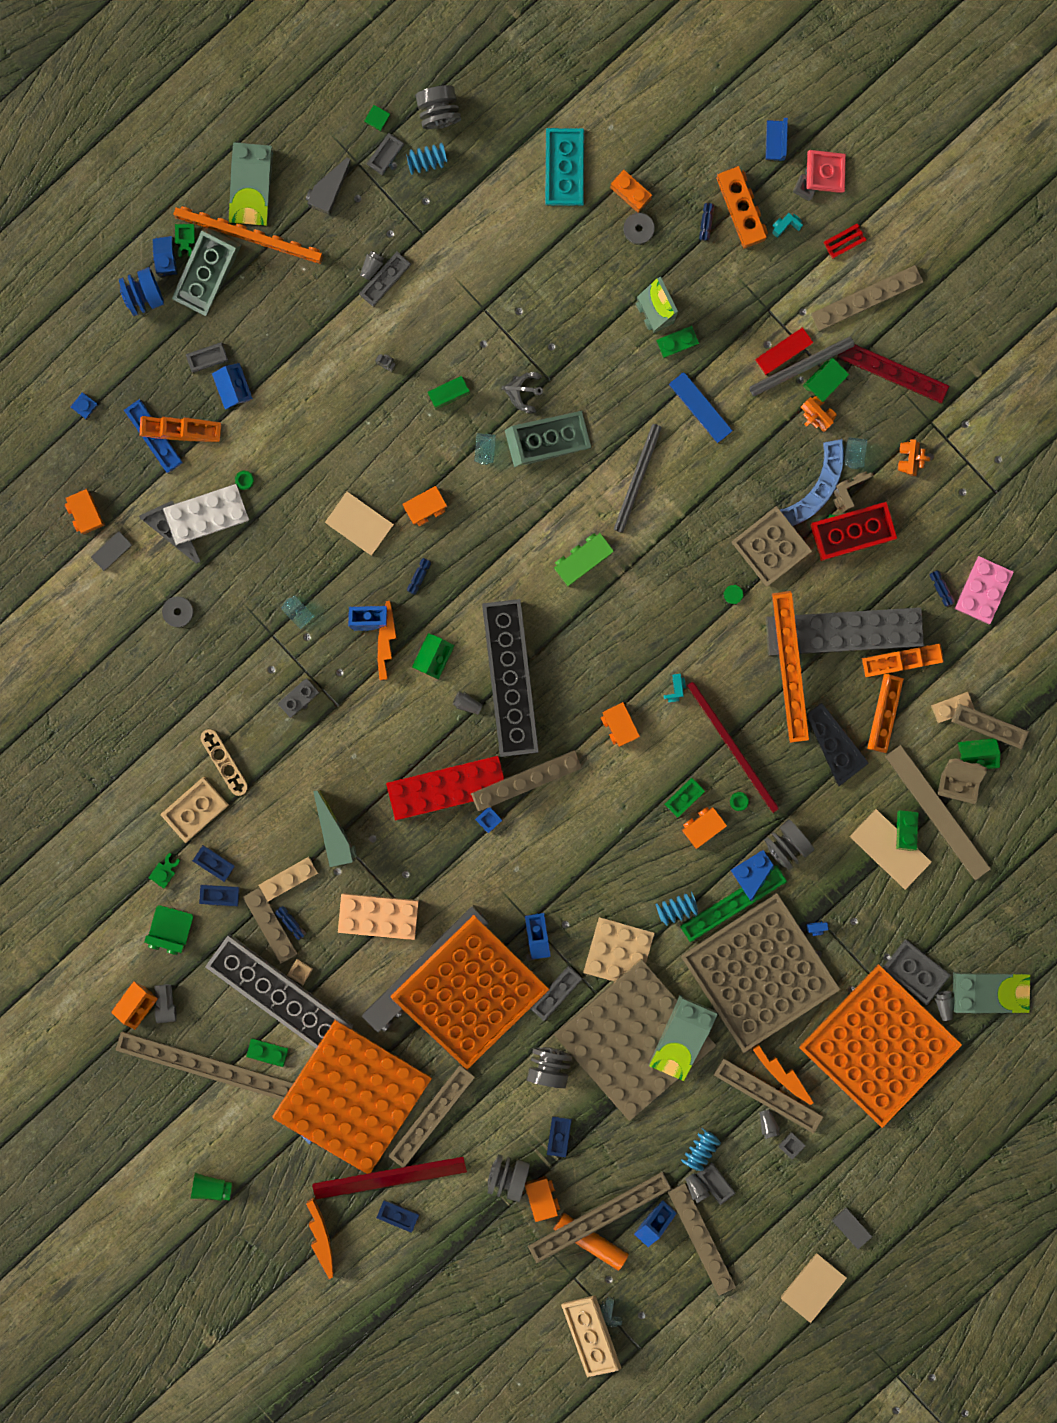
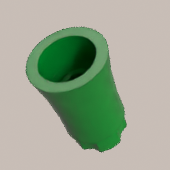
[190,1172,232,1201]

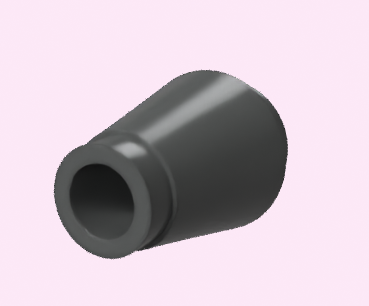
[360,251,384,281]
[453,691,483,715]
[935,991,954,1021]
[759,1109,780,1139]
[685,1173,710,1203]

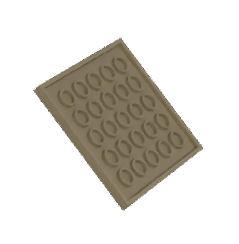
[681,893,840,1053]
[554,959,716,1121]

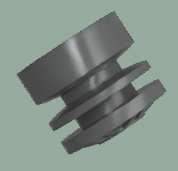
[415,85,461,129]
[764,819,815,871]
[527,1047,572,1089]
[488,1154,530,1202]

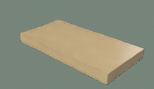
[849,809,931,890]
[561,1295,621,1377]

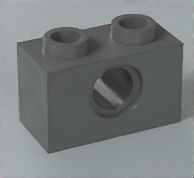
[277,678,320,718]

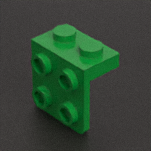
[144,905,193,955]

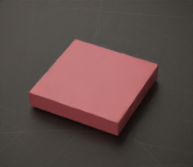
[807,150,846,193]

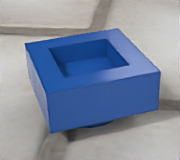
[71,392,98,420]
[475,807,502,833]
[806,922,828,936]

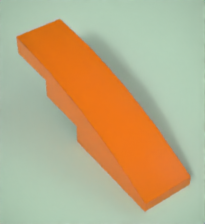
[139,416,221,442]
[378,601,397,681]
[862,643,944,677]
[752,1044,813,1105]
[306,1198,334,1279]

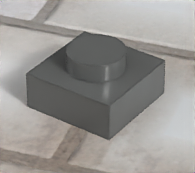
[778,1132,805,1160]

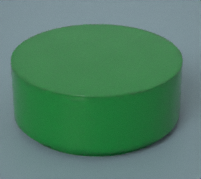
[235,471,254,490]
[724,585,743,604]
[730,792,749,811]

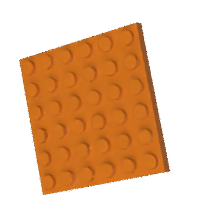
[390,915,550,1070]
[799,964,962,1128]
[272,1019,432,1174]

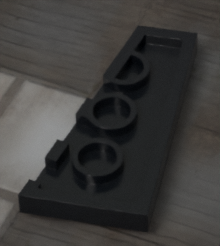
[806,703,869,787]

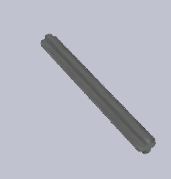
[749,337,855,396]
[614,424,662,533]

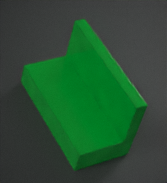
[803,358,849,402]
[427,376,470,410]
[412,633,455,680]
[958,738,1000,769]

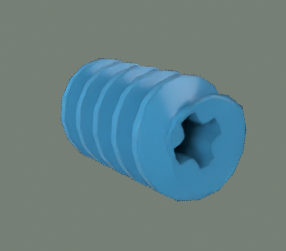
[406,143,447,175]
[655,892,698,926]
[681,1128,721,1171]

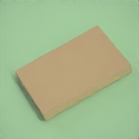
[325,492,394,556]
[160,777,229,843]
[780,1253,847,1323]

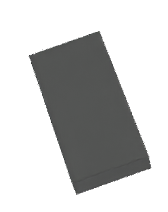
[367,133,405,176]
[186,342,228,373]
[91,531,133,571]
[697,1162,735,1205]
[832,1207,872,1249]

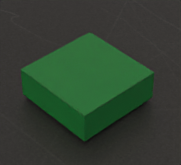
[364,105,390,132]

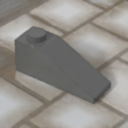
[306,158,352,215]

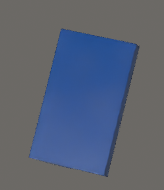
[765,118,788,161]
[212,363,253,409]

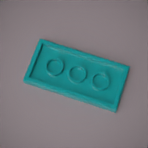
[545,128,584,206]

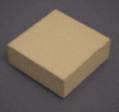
[287,959,313,985]

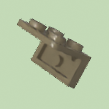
[833,471,873,513]
[938,759,987,804]

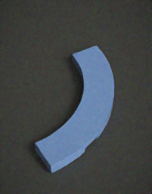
[780,439,844,526]

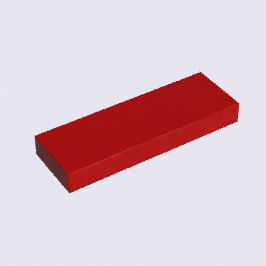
[755,327,813,376]

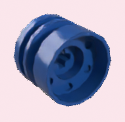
[119,267,165,316]

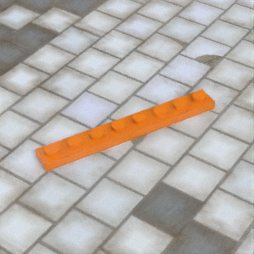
[173,206,323,264]
[772,591,809,743]

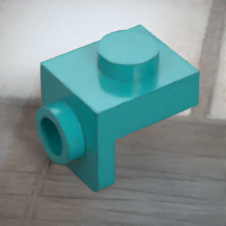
[772,213,803,238]
[663,674,686,702]

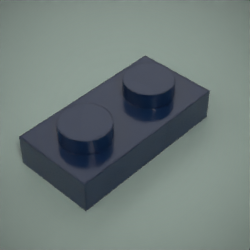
[192,845,235,882]
[199,884,239,906]
[547,1116,571,1158]
[376,1199,419,1233]

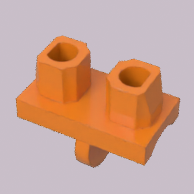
[801,396,837,432]
[898,439,930,477]

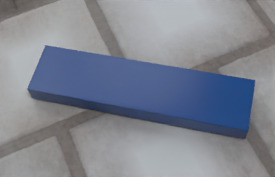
[669,372,732,443]
[124,399,183,474]

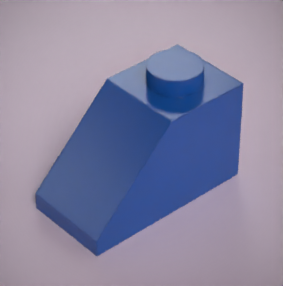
[153,236,178,277]
[348,606,387,631]
[525,913,551,960]
[634,1200,677,1247]

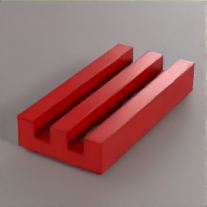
[823,224,866,259]

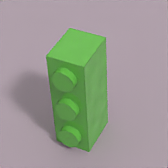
[554,533,614,587]

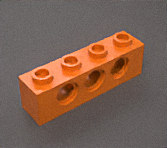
[716,166,768,249]

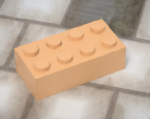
[338,893,419,940]

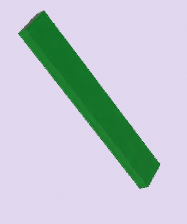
[680,865,788,942]

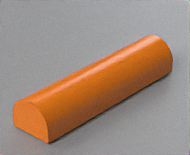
[867,674,904,753]
[553,1213,629,1271]

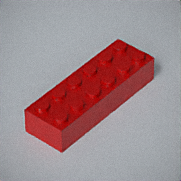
[386,756,504,820]

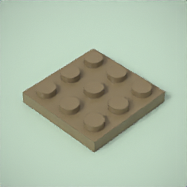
[731,506,812,587]

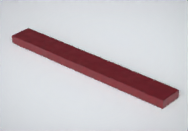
[686,682,779,813]
[312,1157,467,1199]

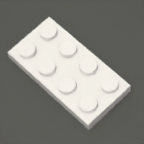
[163,484,249,545]

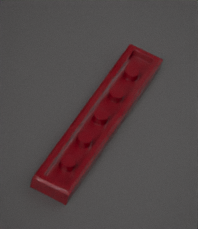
[837,344,950,404]

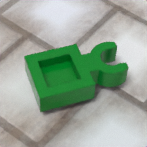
[175,224,195,258]
[149,853,180,889]

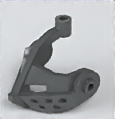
[502,372,543,414]

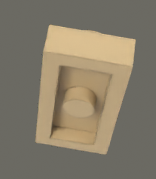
[931,692,975,723]

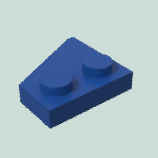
[731,850,774,901]

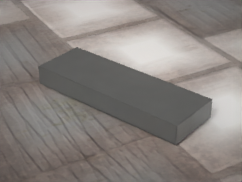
[359,252,411,307]
[530,965,583,1021]

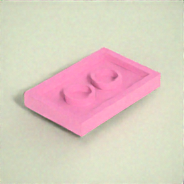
[954,556,1013,624]

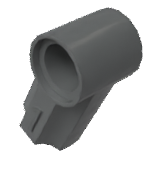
[155,984,177,1023]

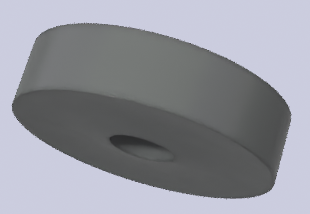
[623,213,654,245]
[162,596,194,627]

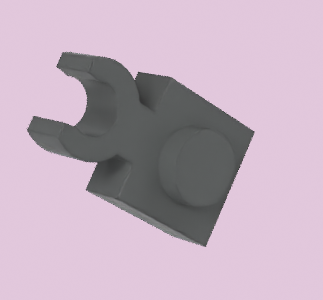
[793,167,816,201]
[375,354,396,373]

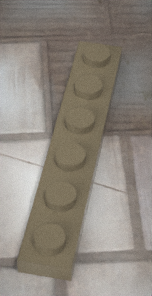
[811,265,923,331]
[471,751,582,811]
[713,1058,823,1134]
[388,1065,475,1167]
[667,1183,736,1296]

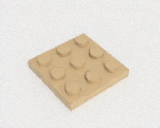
[583,917,654,981]

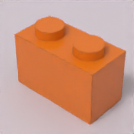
[610,170,652,213]
[402,486,447,526]
[65,489,105,535]
[600,702,640,747]
[682,807,727,849]
[111,981,158,1030]
[525,1176,560,1222]

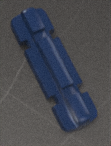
[699,203,714,241]
[407,558,431,595]
[930,570,954,607]
[276,906,306,940]

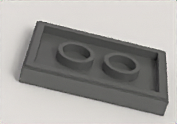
[882,939,951,1005]

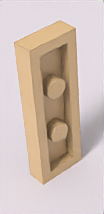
[259,857,318,902]

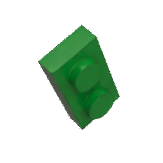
[656,326,699,358]
[664,777,705,818]
[896,810,918,851]
[246,1038,289,1067]

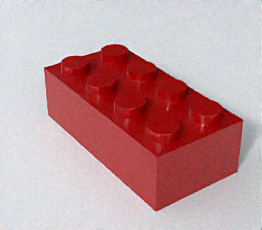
[810,502,897,561]

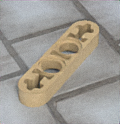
[201,729,248,796]

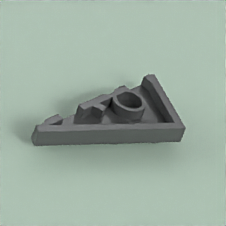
[139,501,201,564]

